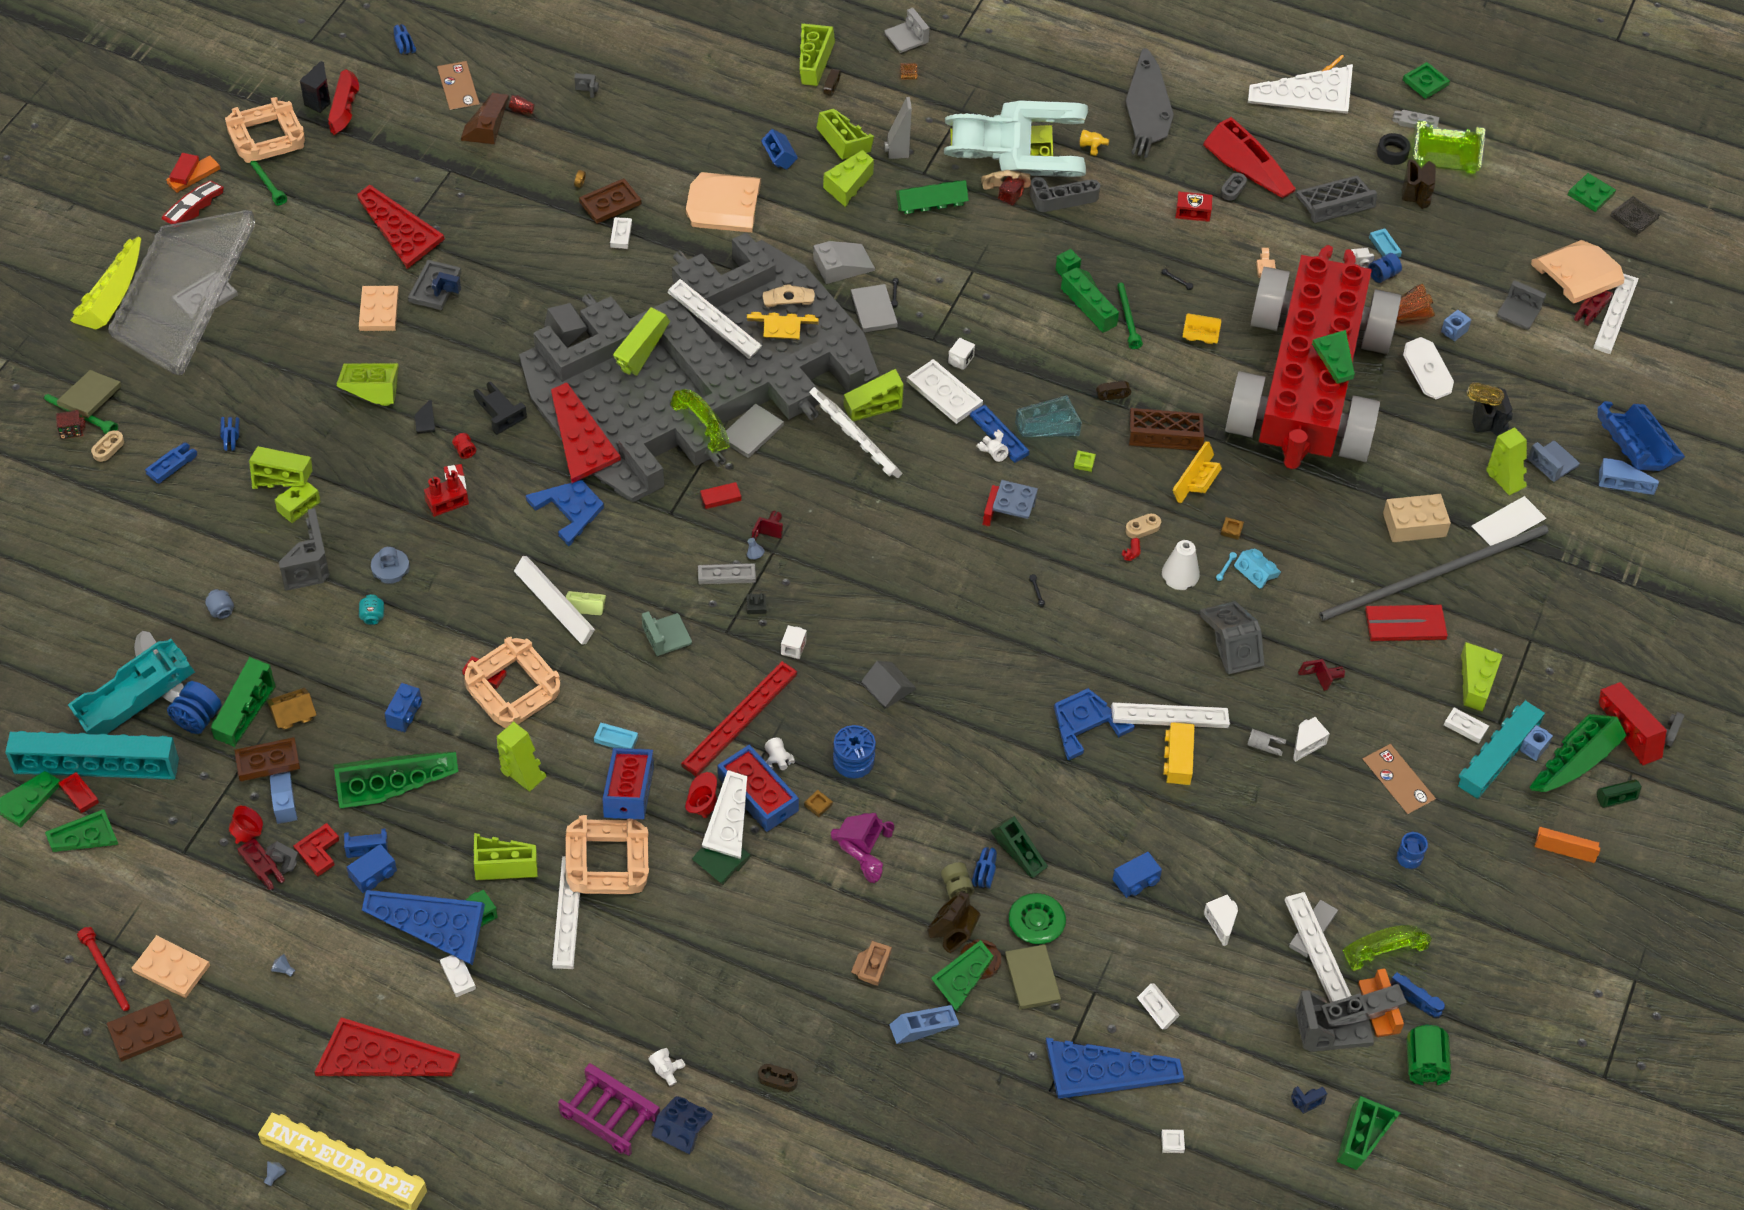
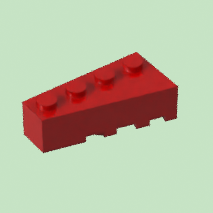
[1599,682,1667,766]

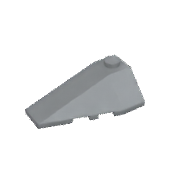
[884,97,912,159]

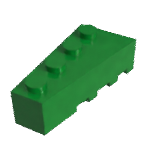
[211,657,276,747]

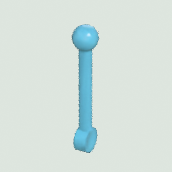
[1216,552,1237,581]

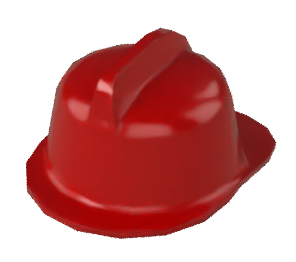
[685,772,718,818]
[229,805,263,844]

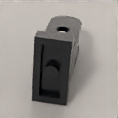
[473,381,527,435]

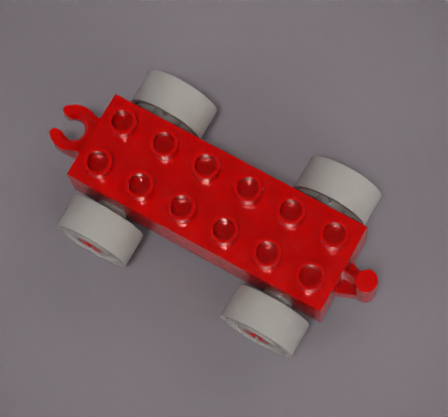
[1225,245,1401,469]

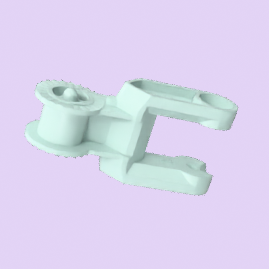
[944,101,1088,177]

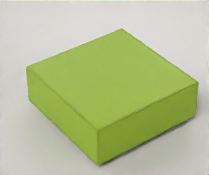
[1074,451,1096,472]

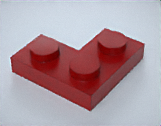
[293,823,339,877]

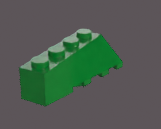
[896,180,969,214]
[1061,267,1119,333]

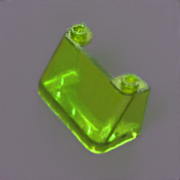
[1412,120,1485,174]

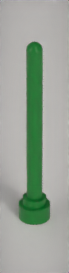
[250,161,288,206]
[1117,282,1143,349]
[44,394,118,434]

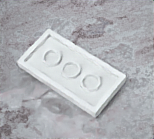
[907,359,983,424]

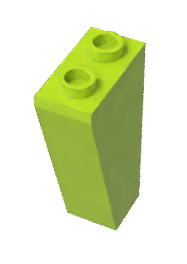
[613,307,670,376]

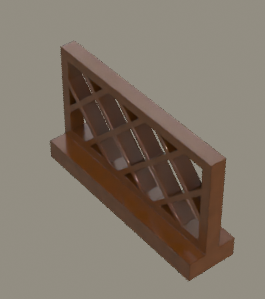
[1129,408,1204,451]

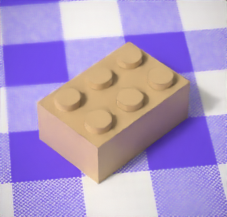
[1383,494,1451,542]

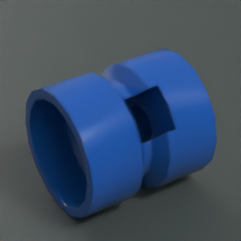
[1368,253,1402,283]
[1397,832,1428,869]

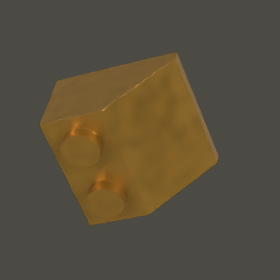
[267,687,316,729]

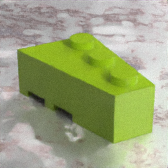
[823,150,874,207]
[1486,427,1527,496]
[1461,642,1503,712]
[497,722,546,792]
[474,833,538,880]

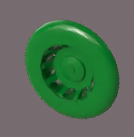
[1008,893,1066,944]

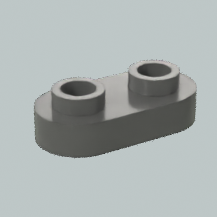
[1221,173,1247,200]
[1665,712,1685,747]

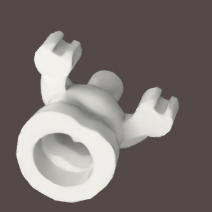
[977,430,1008,462]
[765,738,795,770]
[648,1048,685,1086]

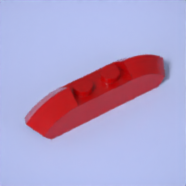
[328,69,359,135]

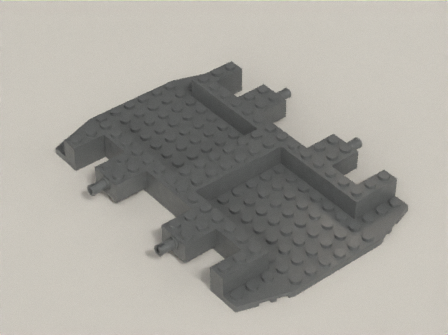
[519,232,879,503]

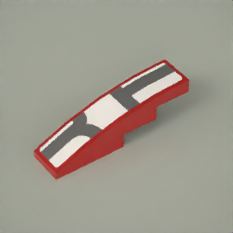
[162,180,224,226]

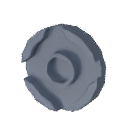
[371,547,410,583]

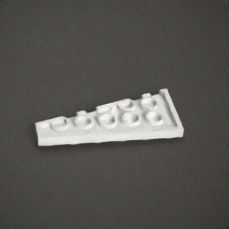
[1248,64,1353,114]
[809,387,903,478]

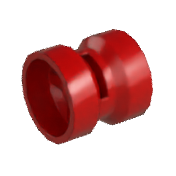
[452,433,477,459]

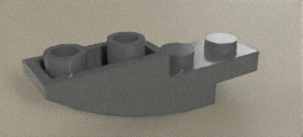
[1321,984,1407,1026]

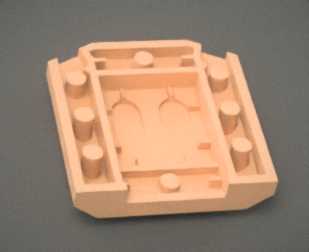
[686,172,761,233]
[1531,240,1625,304]

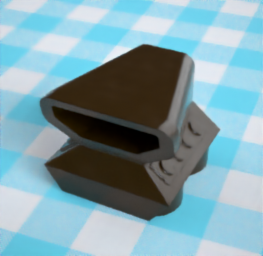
[1402,159,1436,209]
[927,892,981,953]

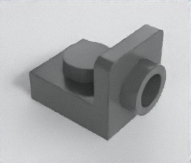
[574,73,599,98]
[265,841,298,875]

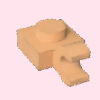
[1256,248,1276,278]

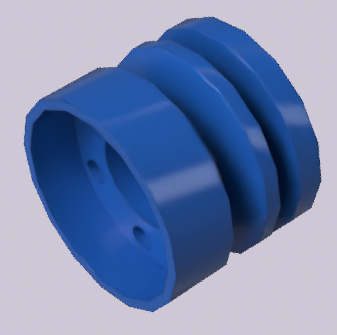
[167,681,222,734]
[833,725,876,779]

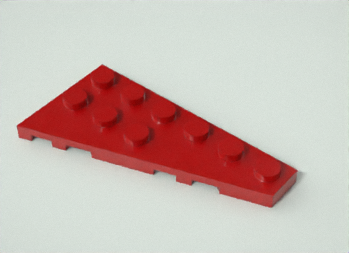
[357,185,445,269]

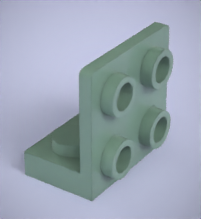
[642,611,692,656]

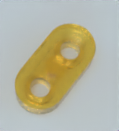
[1467,383,1504,406]

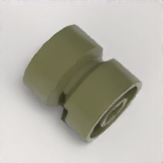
[941,862,975,899]

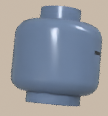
[205,589,234,619]

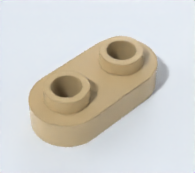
[91,431,124,462]
[1125,514,1161,539]

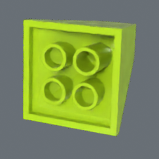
[337,363,399,406]

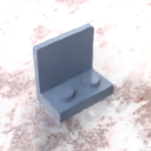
[1528,441,1579,482]
[993,480,1038,519]

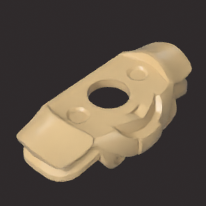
[981,170,1031,190]
[763,285,815,307]

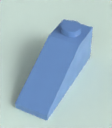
[1599,458,1659,495]
[270,771,298,824]
[889,1005,959,1044]

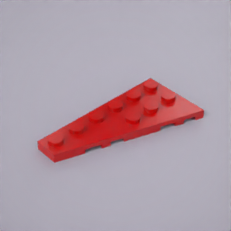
[551,382,621,483]
[315,1017,461,1076]

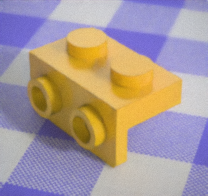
[1182,313,1222,344]

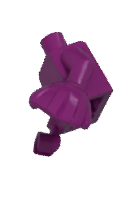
[831,813,894,883]

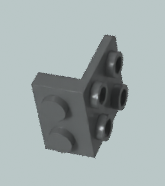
[1497,280,1546,329]

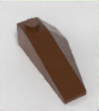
[461,93,509,145]

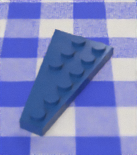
[362,890,485,965]
[1045,1038,1184,1099]

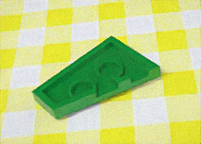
[45,809,119,852]

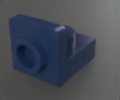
[432,272,461,296]
[1291,1086,1328,1114]

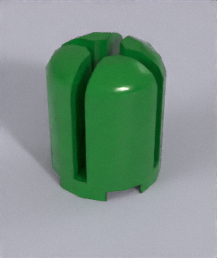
[1406,1024,1451,1086]

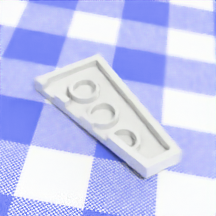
[702,770,747,859]

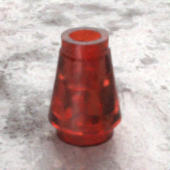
[508,95,535,114]

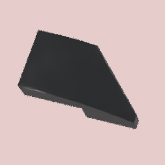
[415,400,435,434]

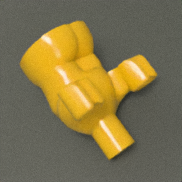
[1080,130,1109,156]

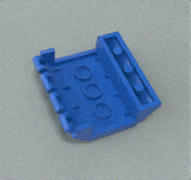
[1598,401,1685,471]

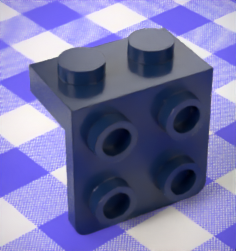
[652,1096,713,1154]

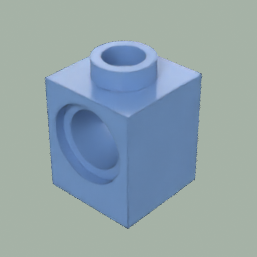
[1441,310,1471,342]
[1519,725,1553,761]

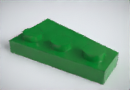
[1312,330,1355,384]
[0,771,61,828]
[931,940,994,1012]

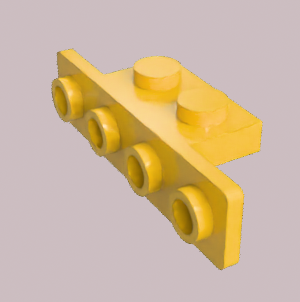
[747,312,819,340]
[1173,441,1222,503]

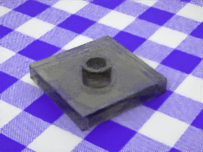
[1610,196,1660,235]

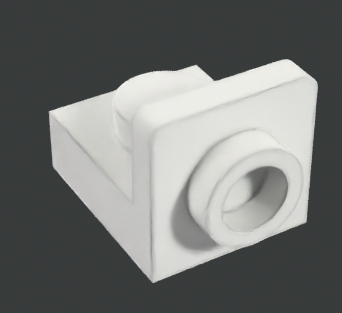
[1351,248,1374,268]

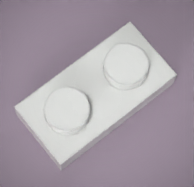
[610,217,632,249]
[1444,708,1489,744]
[440,955,476,997]
[1137,984,1180,1029]

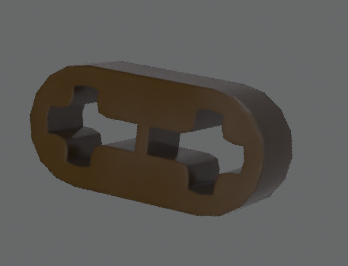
[823,68,841,96]
[1096,381,1131,400]
[758,1064,798,1092]

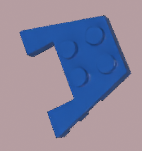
[526,480,604,546]
[1054,688,1135,761]

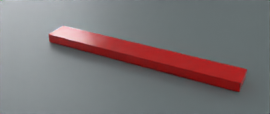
[681,661,797,777]

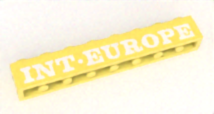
[258,1113,427,1210]

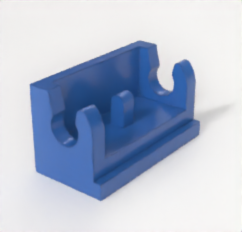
[344,828,388,858]

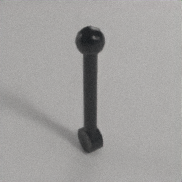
[1162,268,1193,290]
[891,278,899,308]
[1029,574,1045,607]

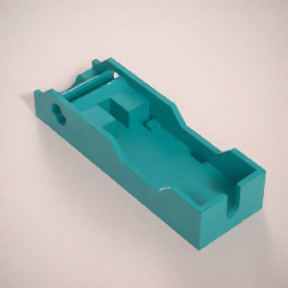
[68,638,195,735]

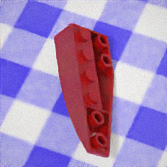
[1203,117,1296,198]

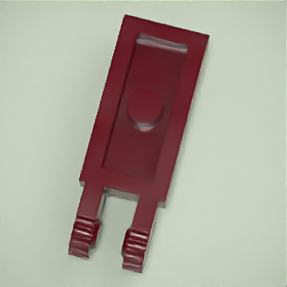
[1574,290,1613,326]
[237,838,285,890]

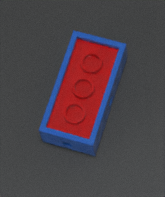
[717,744,799,832]
[603,748,654,820]

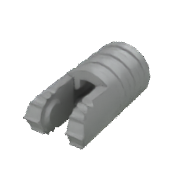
[1247,729,1286,756]

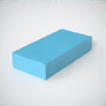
[1369,228,1402,257]
[594,723,638,749]

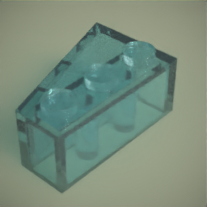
[1015,395,1082,437]

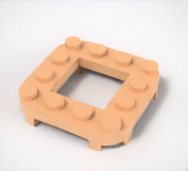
[225,97,305,163]
[465,637,560,728]
[565,815,649,894]

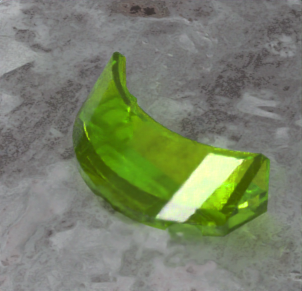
[670,389,730,453]
[1343,925,1432,971]

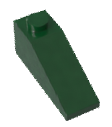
[990,816,1048,878]

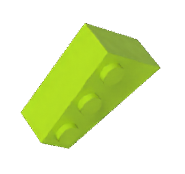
[816,109,874,160]
[844,369,904,421]
[249,446,312,489]

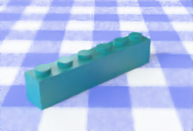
[1458,700,1545,799]

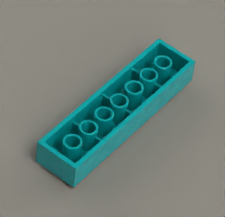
[5,731,179,779]

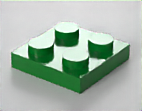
[1402,62,1450,99]
[1568,173,1616,212]

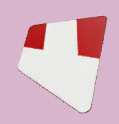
[444,464,466,489]

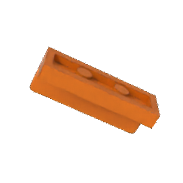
[1535,827,1600,863]
[1358,969,1404,1037]

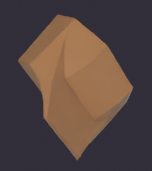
[851,941,892,986]

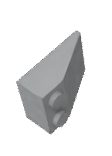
[813,241,875,284]

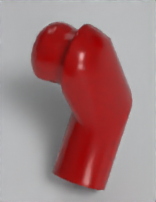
[1122,538,1141,561]

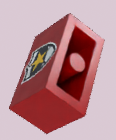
[1175,191,1213,222]

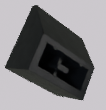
[300,61,331,113]

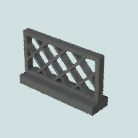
[1296,175,1377,223]

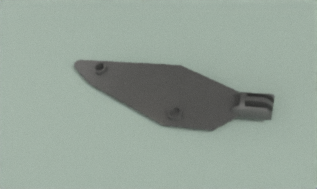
[1125,48,1174,158]

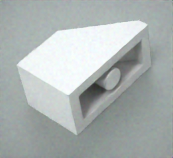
[1293,717,1330,762]
[1204,895,1238,946]

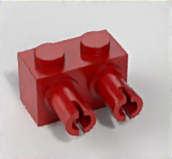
[424,470,469,517]

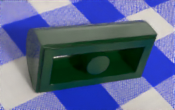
[1597,779,1642,808]

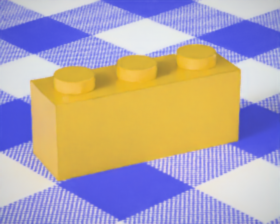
[1163,722,1194,785]

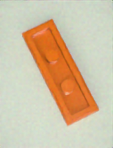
[166,156,220,193]

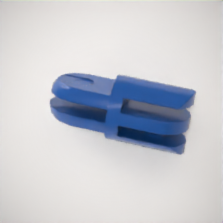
[394,24,416,54]
[220,417,240,451]
[971,847,997,889]

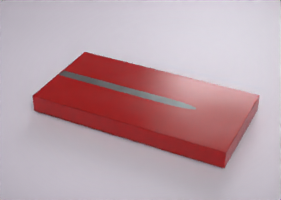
[1365,605,1448,641]

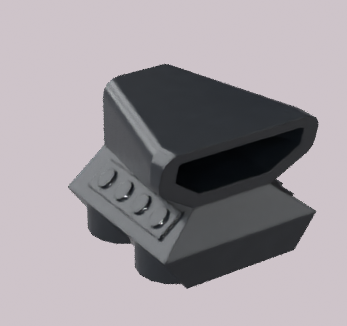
[1472,387,1513,436]

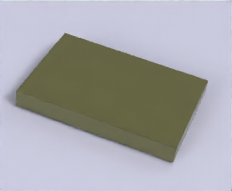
[57,370,121,418]
[1005,945,1061,1010]

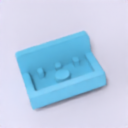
[1234,548,1281,589]

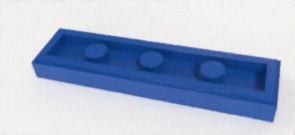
[970,405,1030,463]

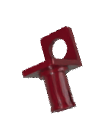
[752,511,783,541]
[1298,659,1345,691]

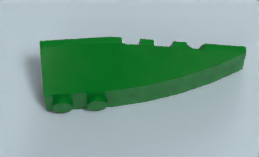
[1530,714,1627,792]
[334,751,458,809]

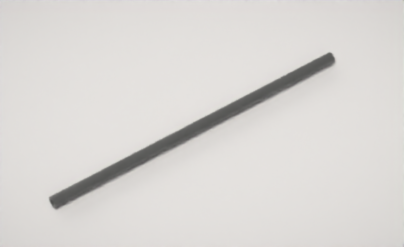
[1319,525,1549,621]

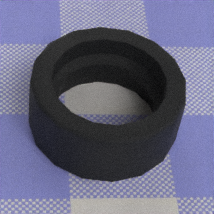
[1377,133,1411,165]

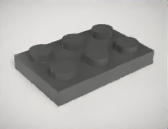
[408,260,461,310]

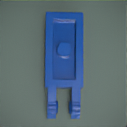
[145,442,198,484]
[1390,972,1445,1019]

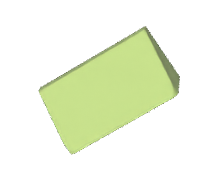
[565,591,606,615]

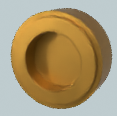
[574,170,586,188]

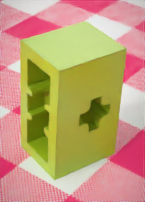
[275,482,321,523]

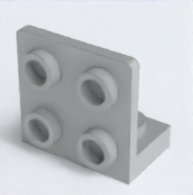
[884,8,929,53]

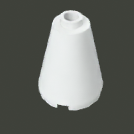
[1162,540,1200,590]

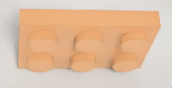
[359,286,399,331]
[132,935,210,999]

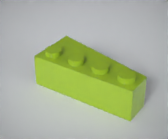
[800,24,835,86]

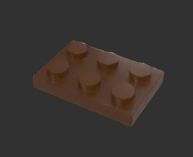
[579,178,642,224]
[234,737,300,781]
[107,999,183,1062]

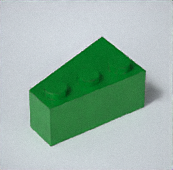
[1336,1096,1400,1170]

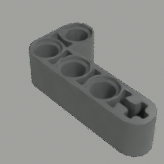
[1030,177,1100,212]

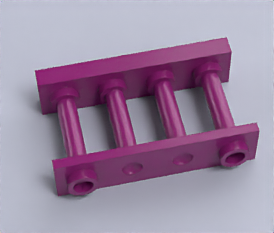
[558,1063,660,1156]

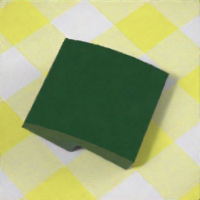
[692,847,752,885]

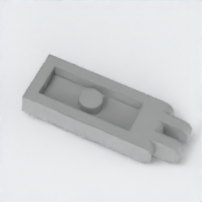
[1392,110,1439,133]

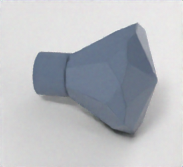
[747,538,765,559]
[271,954,296,977]
[263,1161,287,1186]

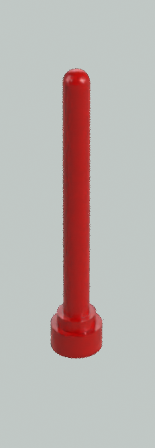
[77,927,130,1011]

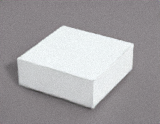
[1161,1130,1185,1153]

